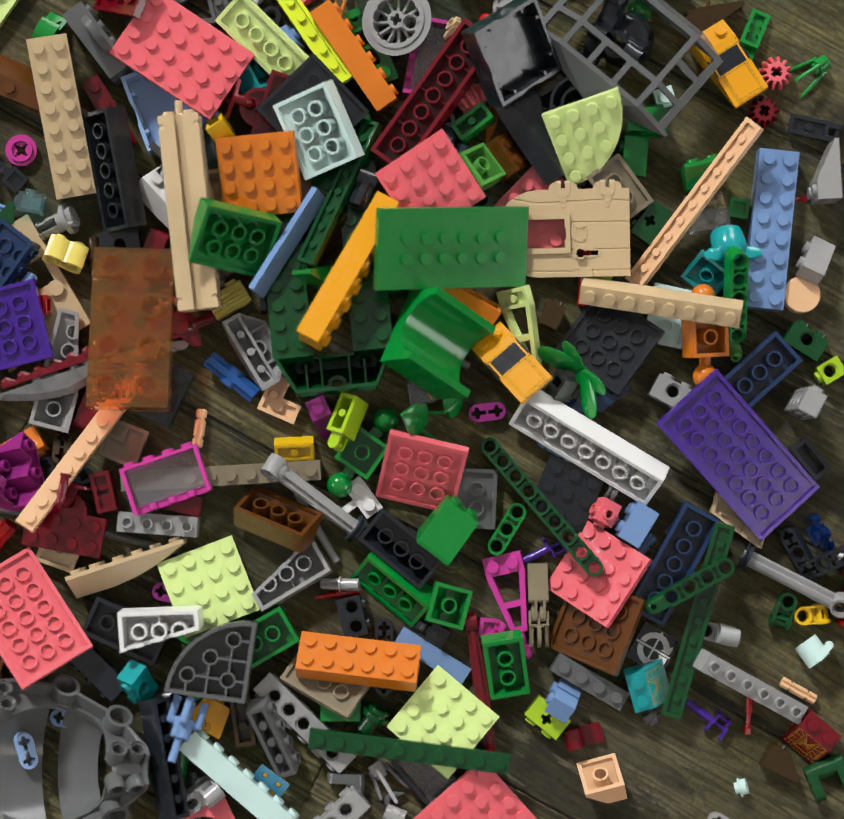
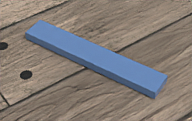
[249,186,326,298]

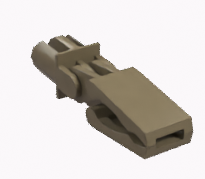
[527,563,549,648]

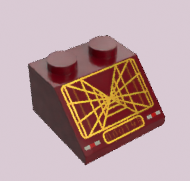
[781,709,842,764]

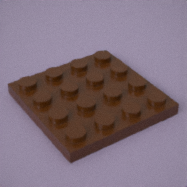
[549,595,646,677]

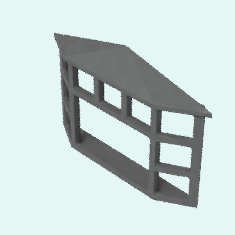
[544,0,723,137]

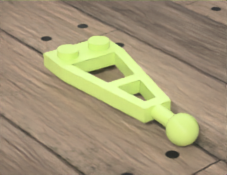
[496,285,547,391]

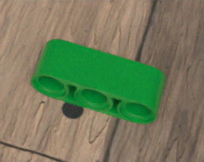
[487,503,526,555]

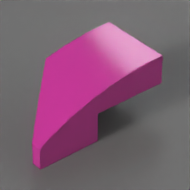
[478,617,509,637]

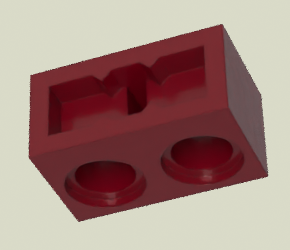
[89,470,121,514]

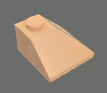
[576,753,627,804]

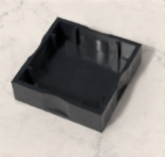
[461,0,562,107]

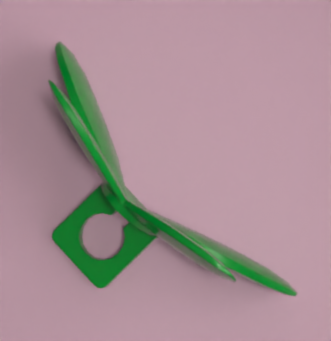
[537,341,606,419]

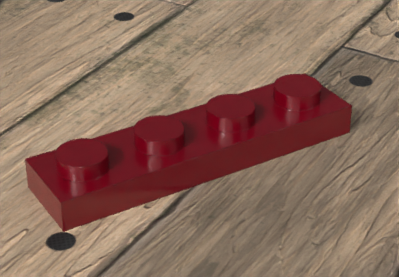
[81,74,139,147]

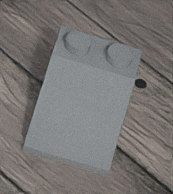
[807,138,843,204]

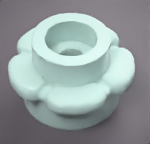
[734,778,749,797]

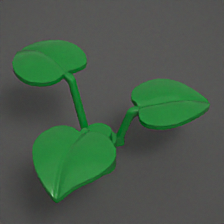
[400,398,464,443]

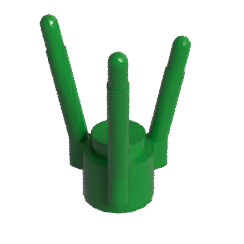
[789,55,831,98]

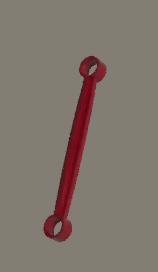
[465,612,496,751]

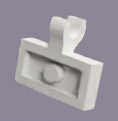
[342,475,383,519]

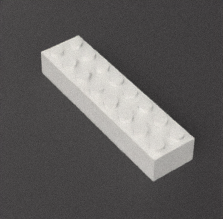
[509,390,670,505]

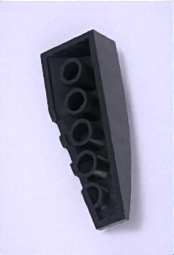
[494,86,564,186]

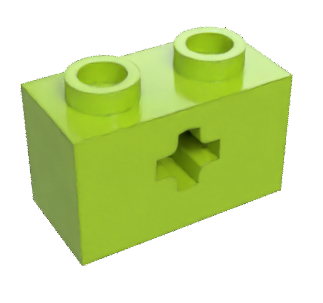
[524,694,571,740]

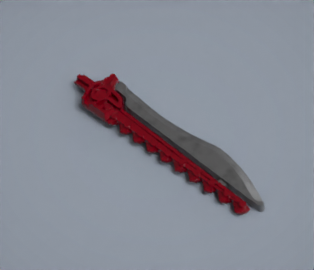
[0,311,216,401]

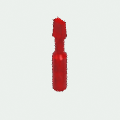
[315,590,360,600]
[744,696,754,734]

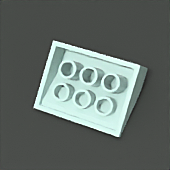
[273,80,365,180]

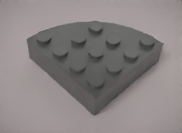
[164,620,259,704]

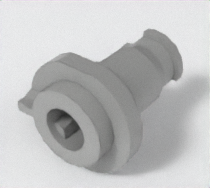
[35,203,80,241]

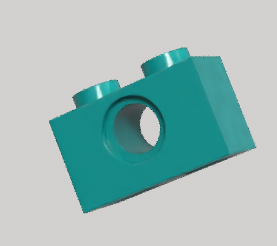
[117,659,159,704]

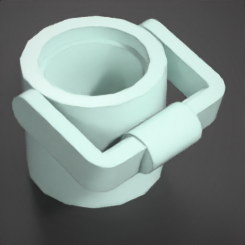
[795,634,833,669]

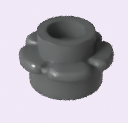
[641,708,660,726]

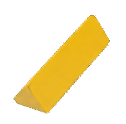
[274,436,315,461]

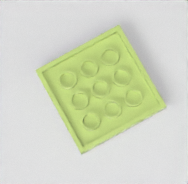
[157,535,260,639]
[387,665,500,779]

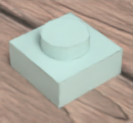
[652,85,675,107]

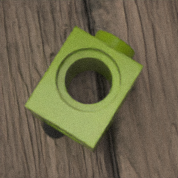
[813,356,844,385]

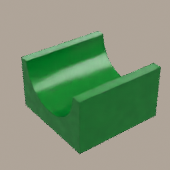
[380,287,496,400]

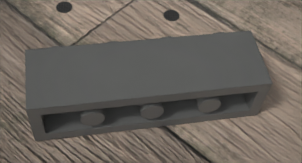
[549,652,630,711]

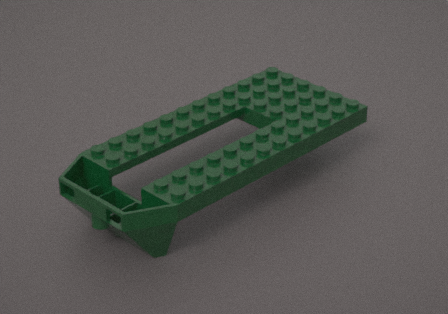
[267,114,392,397]

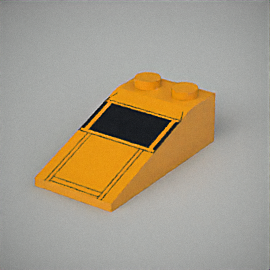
[689,19,768,109]
[471,321,553,405]

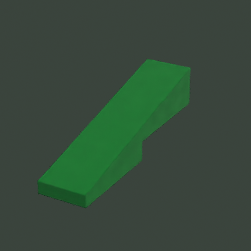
[739,8,771,60]

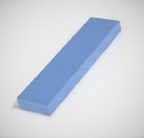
[394,627,471,684]

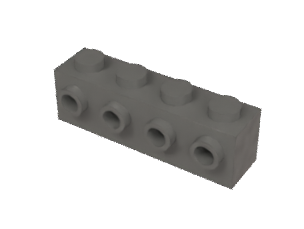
[246,695,301,778]

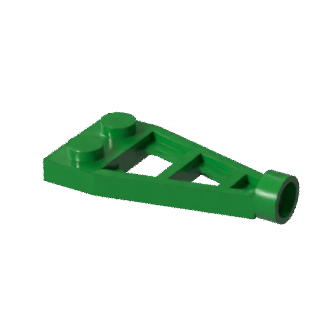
[344,8,400,93]

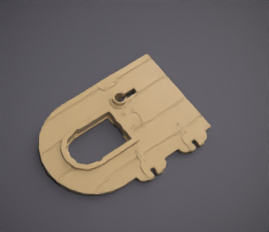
[506,179,631,278]

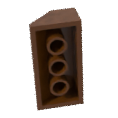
[233,485,323,554]

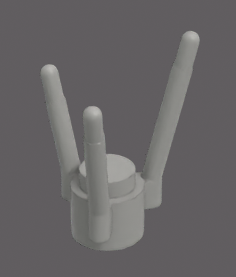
[368,759,410,804]

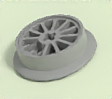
[362,0,432,56]

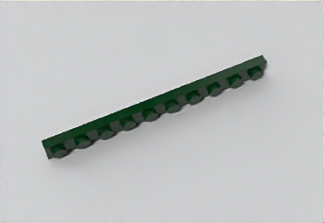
[661,521,735,720]
[308,727,511,775]

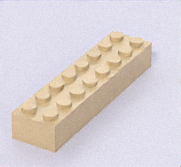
[26,33,96,200]

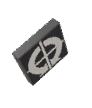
[626,621,680,669]

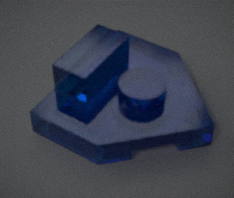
[804,513,835,551]

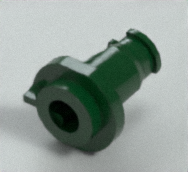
[353,701,391,735]

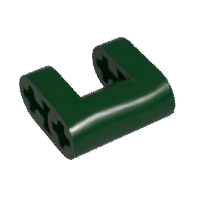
[802,753,844,803]

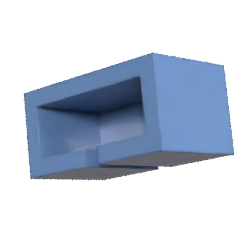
[545,677,582,724]

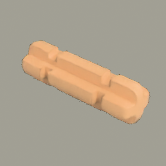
[192,409,207,448]
[779,677,817,704]

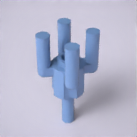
[166,694,209,763]

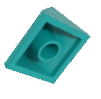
[680,249,724,295]

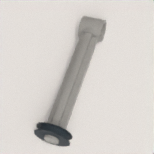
[260,453,367,543]
[737,542,844,618]

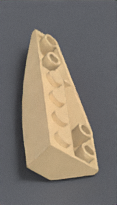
[65,536,187,599]

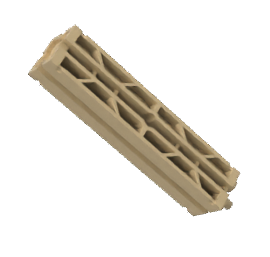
[157,100,223,313]

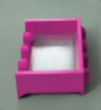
[402,15,448,96]
[119,441,213,516]

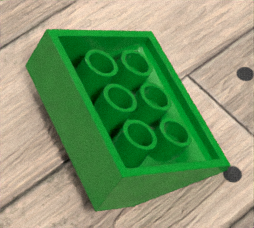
[188,197,282,277]

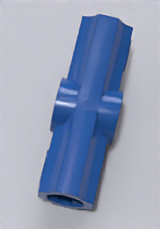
[204,352,261,402]

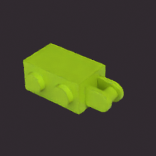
[327,393,369,452]

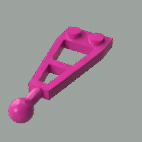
[482,550,533,659]

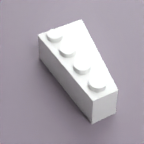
[117,605,204,653]

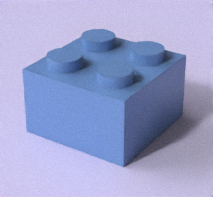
[614,501,659,549]

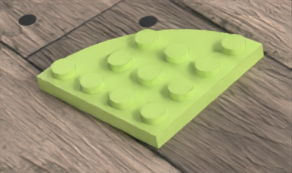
[542,87,623,185]

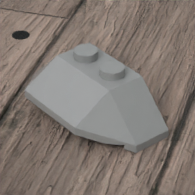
[222,313,282,391]

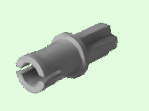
[320,576,361,592]

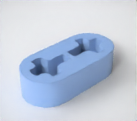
[13,731,38,769]

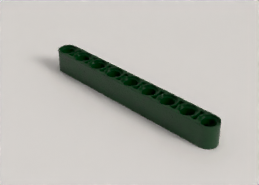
[481,437,605,578]

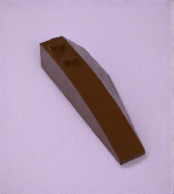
[0,55,92,125]

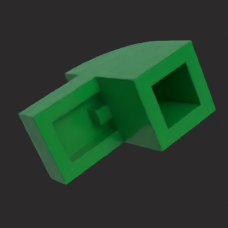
[31,12,68,39]

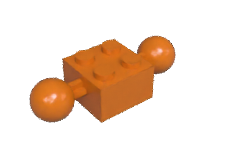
[681,284,729,386]

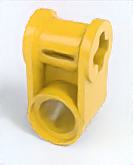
[792,603,831,625]

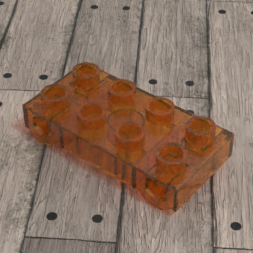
[86,247,175,412]

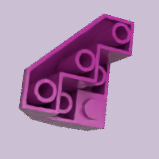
[0,432,45,512]

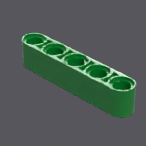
[723,246,749,344]

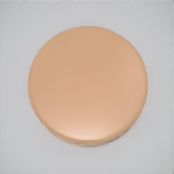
[784,277,820,314]

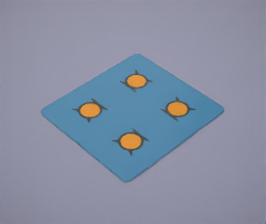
[254,764,289,797]

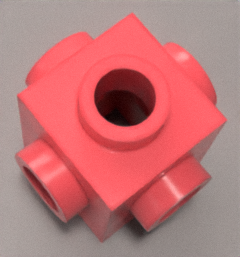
[588,497,622,529]

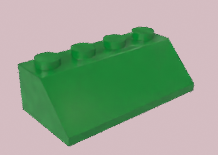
[350,551,433,628]

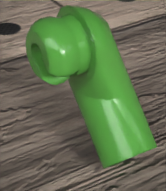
[729,340,743,363]

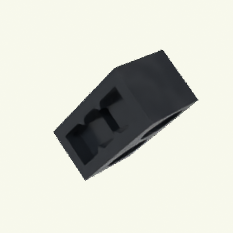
[336,594,371,637]

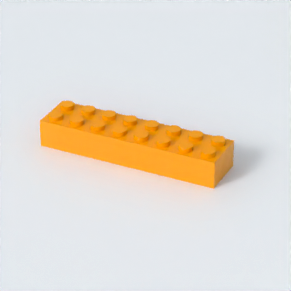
[296,191,400,351]

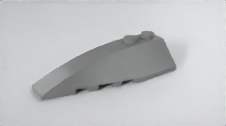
[29,308,79,433]

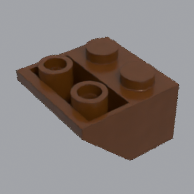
[486,131,531,182]

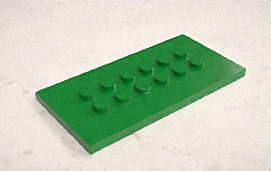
[374,206,529,290]

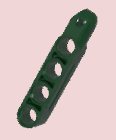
[644,557,735,614]

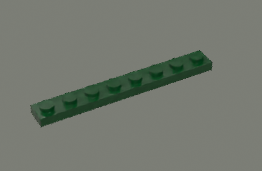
[296,119,382,268]

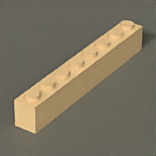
[579,277,744,328]

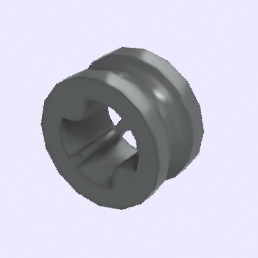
[603,485,619,501]

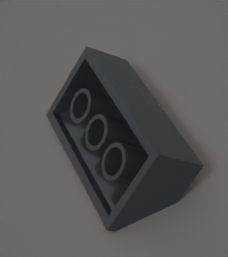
[358,507,442,590]

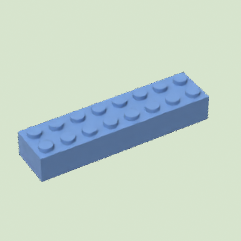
[747,148,800,312]

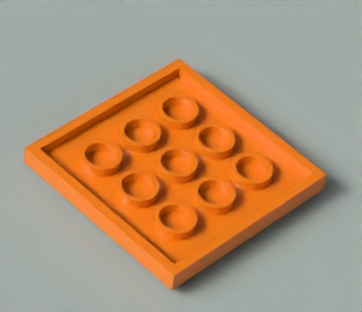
[215,130,303,214]

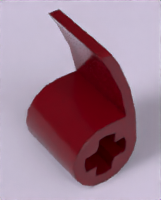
[563,722,604,751]

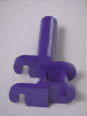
[523,537,567,564]
[685,699,732,741]

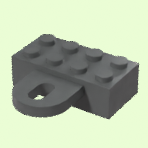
[62,1,134,86]

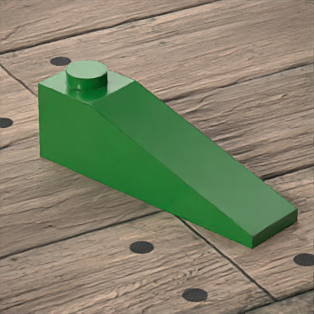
[292,265,334,291]

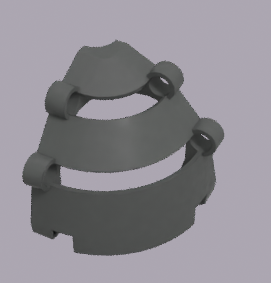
[0,675,150,819]

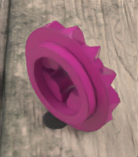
[5,135,37,166]

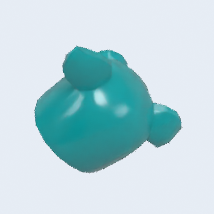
[704,225,762,265]

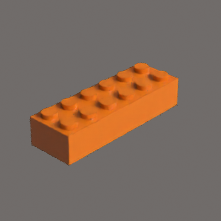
[295,631,421,692]

